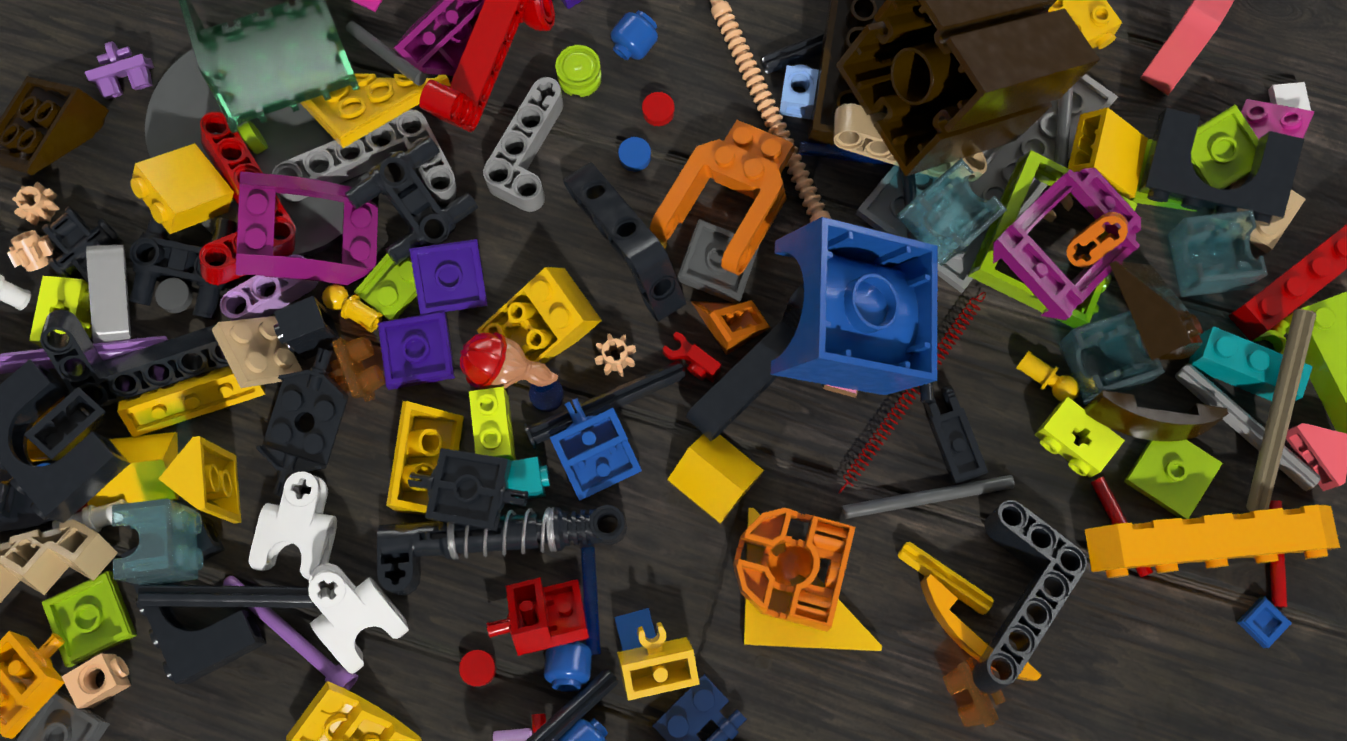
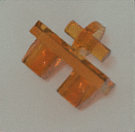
[329,337,386,402]
[943,657,1006,728]

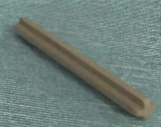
[1246,309,1316,512]

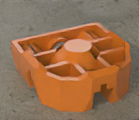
[733,508,856,632]

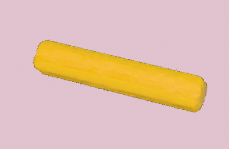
[898,542,994,615]

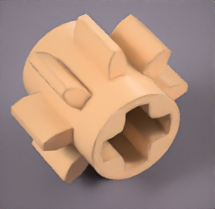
[12,182,60,226]
[7,230,55,271]
[594,333,636,377]

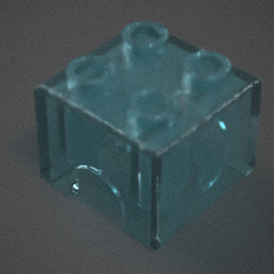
[896,158,1007,266]
[1168,210,1268,297]
[1059,311,1165,405]
[112,499,203,585]

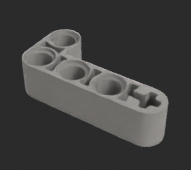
[483,77,564,212]

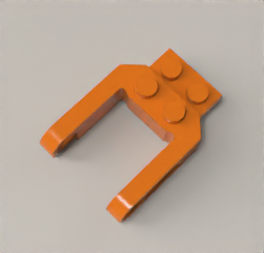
[650,120,795,275]

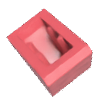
[1286,423,1347,491]

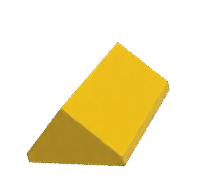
[386,401,464,515]
[88,432,179,507]
[158,436,241,524]

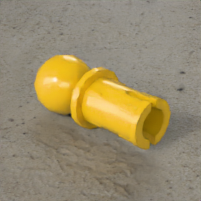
[322,284,383,332]
[1016,351,1080,401]

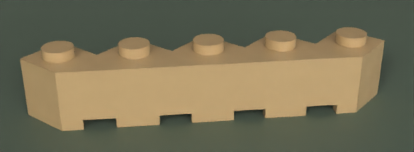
[0,519,118,603]

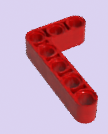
[419,0,527,132]
[199,112,296,285]

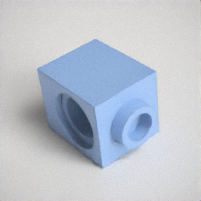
[779,64,819,119]

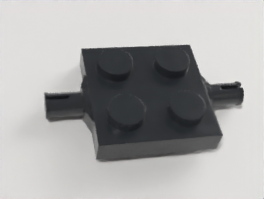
[408,448,529,531]

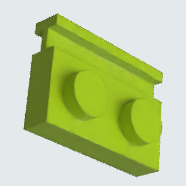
[354,254,417,321]

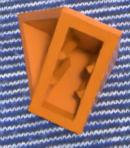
[691,300,770,355]

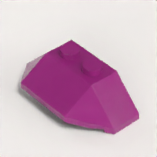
[393,0,485,76]

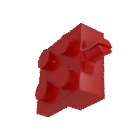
[486,577,589,656]

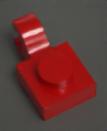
[662,332,721,382]

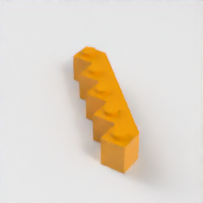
[1085,505,1340,578]

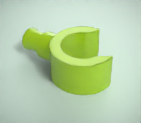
[1253,320,1289,354]

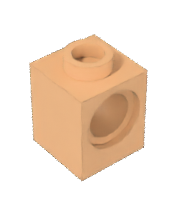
[61,653,131,709]

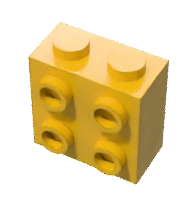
[1048,0,1122,49]
[1068,107,1148,199]
[130,143,234,234]

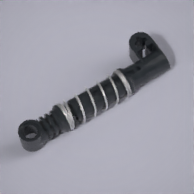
[377,505,627,596]

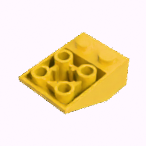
[477,267,602,383]

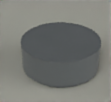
[155,278,193,313]

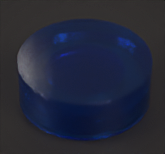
[529,380,564,412]

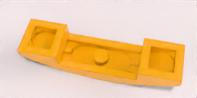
[920,574,1041,681]

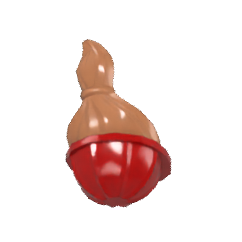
[460,332,558,389]

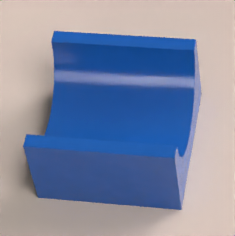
[771,217,938,395]

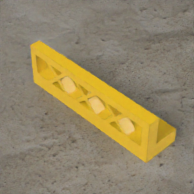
[117,366,265,438]

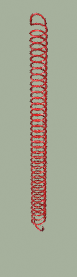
[839,292,986,494]

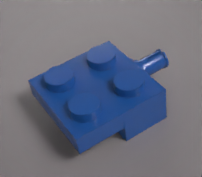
[550,398,642,501]

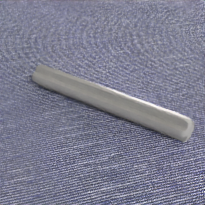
[1175,363,1321,491]

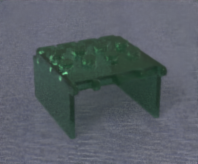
[178,0,360,134]

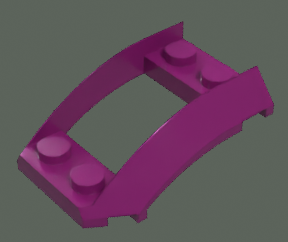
[993,168,1141,320]
[236,171,378,286]

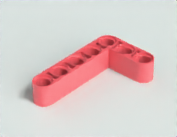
[1140,0,1234,95]

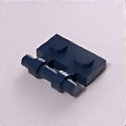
[653,674,747,741]

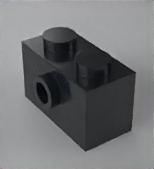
[274,296,343,360]

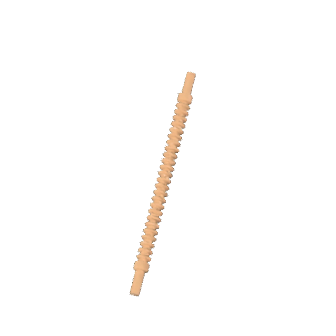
[709,0,832,223]

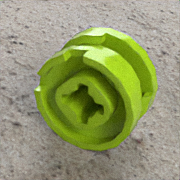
[555,45,602,97]

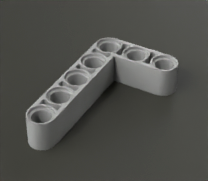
[272,109,457,205]

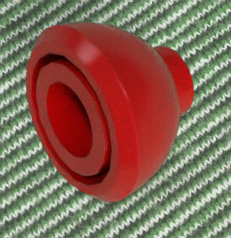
[520,0,555,31]

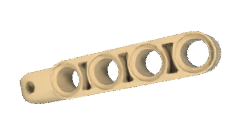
[834,103,987,182]

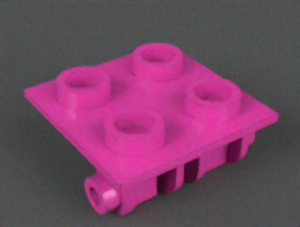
[1241,99,1314,139]

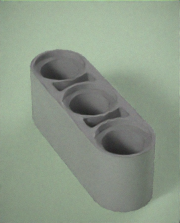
[86,245,131,343]

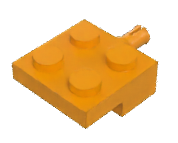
[0,631,65,739]

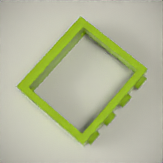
[968,150,1137,328]

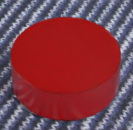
[642,92,674,126]
[459,650,497,687]

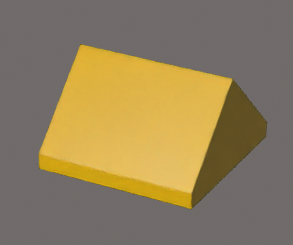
[667,434,764,524]

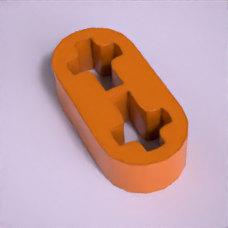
[1066,212,1128,267]

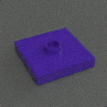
[409,239,488,315]
[378,311,456,390]

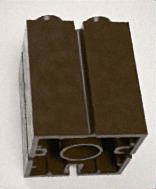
[836,0,1100,176]

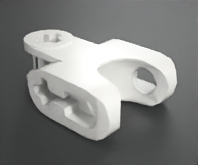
[249,472,337,580]
[308,563,409,674]

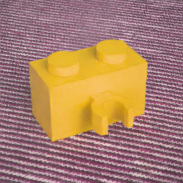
[617,622,700,701]

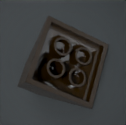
[0,76,109,175]
[1110,261,1203,360]

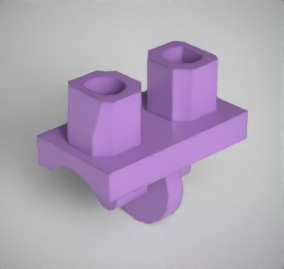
[85,41,154,99]

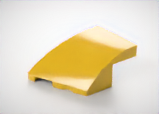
[286,681,422,741]

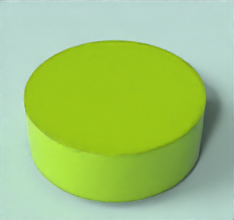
[238,120,268,154]

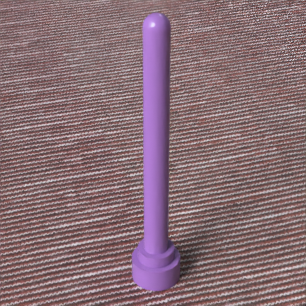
[223,576,358,690]

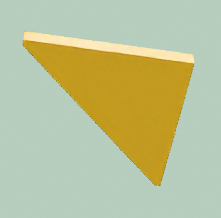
[278,73,450,148]
[744,508,882,651]

